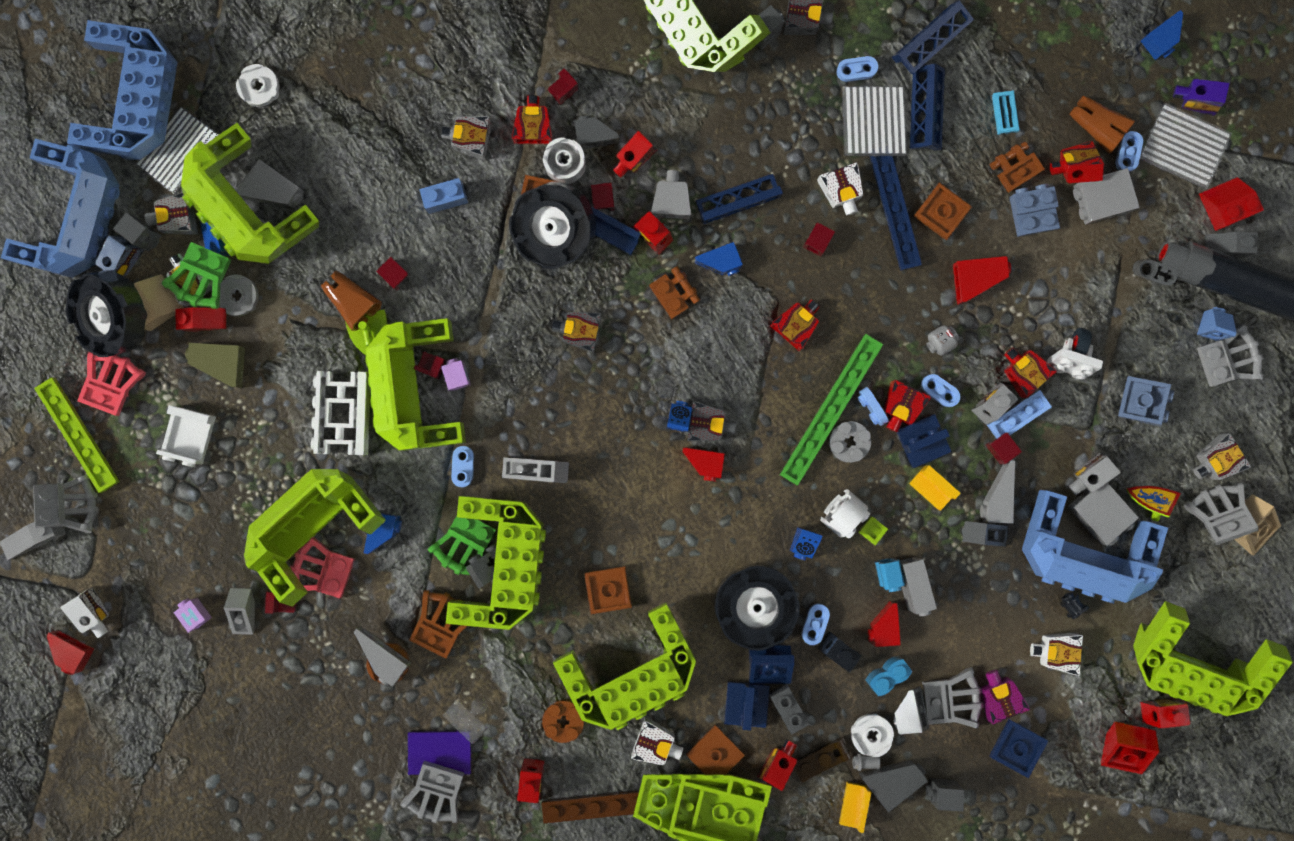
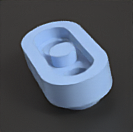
[836,56,878,82]
[1115,131,1143,173]
[921,374,960,407]
[858,387,889,426]
[451,446,474,487]
[801,603,830,645]

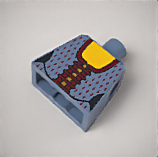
[96,236,144,276]

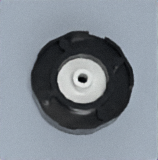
[509,182,596,269]
[66,270,147,357]
[714,564,800,651]

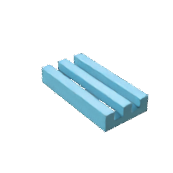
[992,90,1020,135]

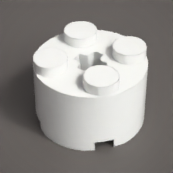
[543,138,586,184]
[821,489,870,539]

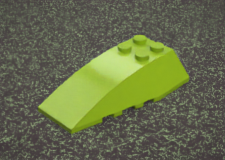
[633,774,772,841]

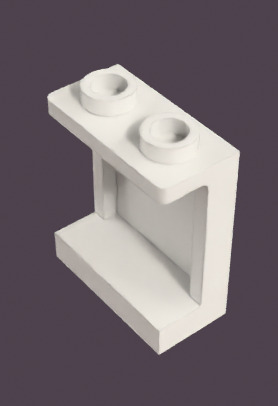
[156,405,216,467]

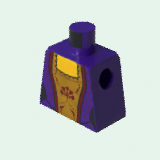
[1173,79,1230,116]

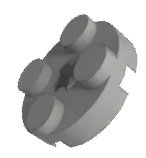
[219,274,259,316]
[829,421,871,463]

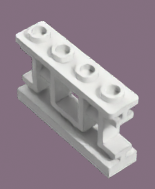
[311,371,371,455]

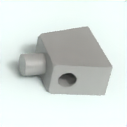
[651,170,691,219]

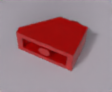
[175,307,226,332]
[682,448,725,482]
[868,601,901,647]
[47,630,94,675]

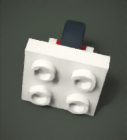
[1047,328,1103,379]

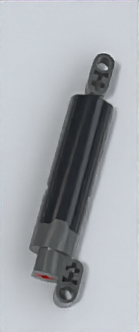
[1132,241,1294,322]

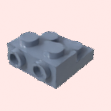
[1009,184,1060,237]
[1118,376,1174,427]

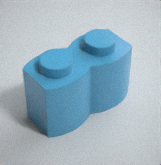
[875,558,905,592]
[865,656,912,696]

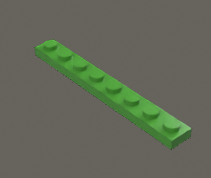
[779,334,883,486]

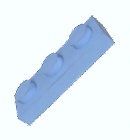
[987,390,1052,439]

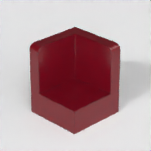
[548,68,579,105]
[591,183,615,211]
[803,223,835,257]
[376,257,408,291]
[413,352,447,379]
[985,433,1022,464]
[265,591,296,614]

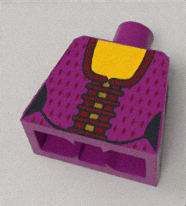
[981,670,1030,724]

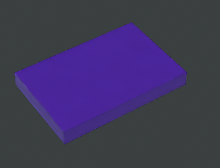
[408,731,471,775]

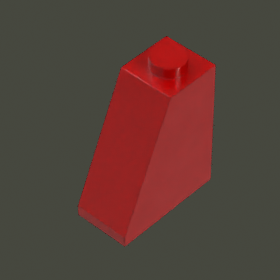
[953,256,1011,305]

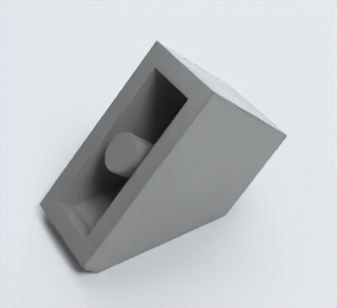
[224,588,255,635]

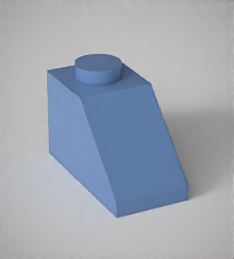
[1197,307,1237,341]

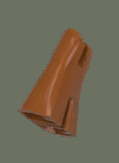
[1069,96,1135,154]
[321,270,382,331]

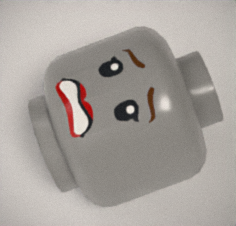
[926,325,959,356]

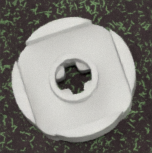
[236,64,279,107]
[851,713,894,757]

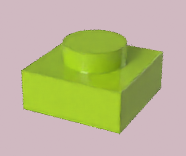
[858,516,888,545]

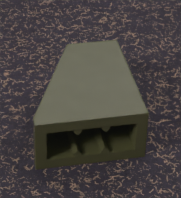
[185,343,245,388]

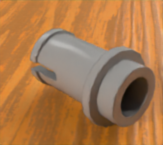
[852,754,880,771]

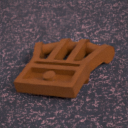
[409,590,467,659]

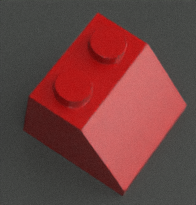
[1199,177,1264,231]
[1101,722,1159,774]

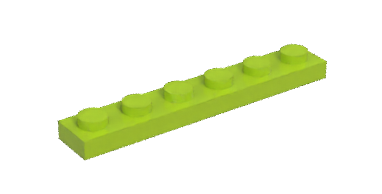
[34,377,120,493]

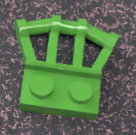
[162,242,231,309]
[427,516,497,575]

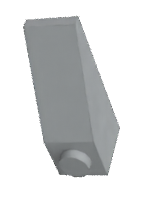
[502,457,569,483]
[980,461,1015,523]
[0,522,66,560]
[354,626,411,687]

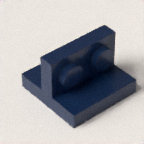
[896,414,951,468]
[749,646,794,684]
[724,681,770,731]
[989,719,1048,778]

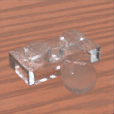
[442,697,488,744]

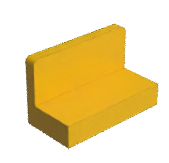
[909,465,961,510]
[839,782,871,833]

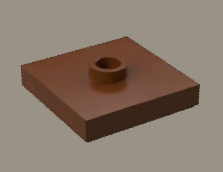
[914,182,972,240]
[584,566,632,614]
[686,724,745,775]

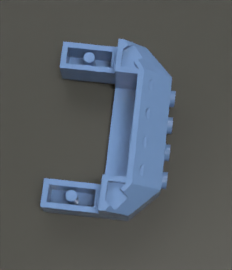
[67,20,177,160]
[1,139,120,278]
[1022,490,1168,604]

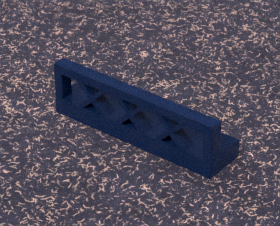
[892,0,974,74]
[910,64,945,151]
[696,174,783,224]
[591,207,641,256]

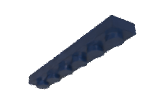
[869,147,922,271]

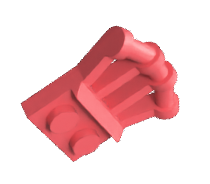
[77,352,146,416]
[290,537,355,599]

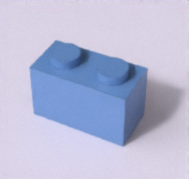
[419,178,468,214]

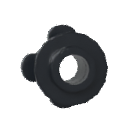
[1060,592,1089,619]

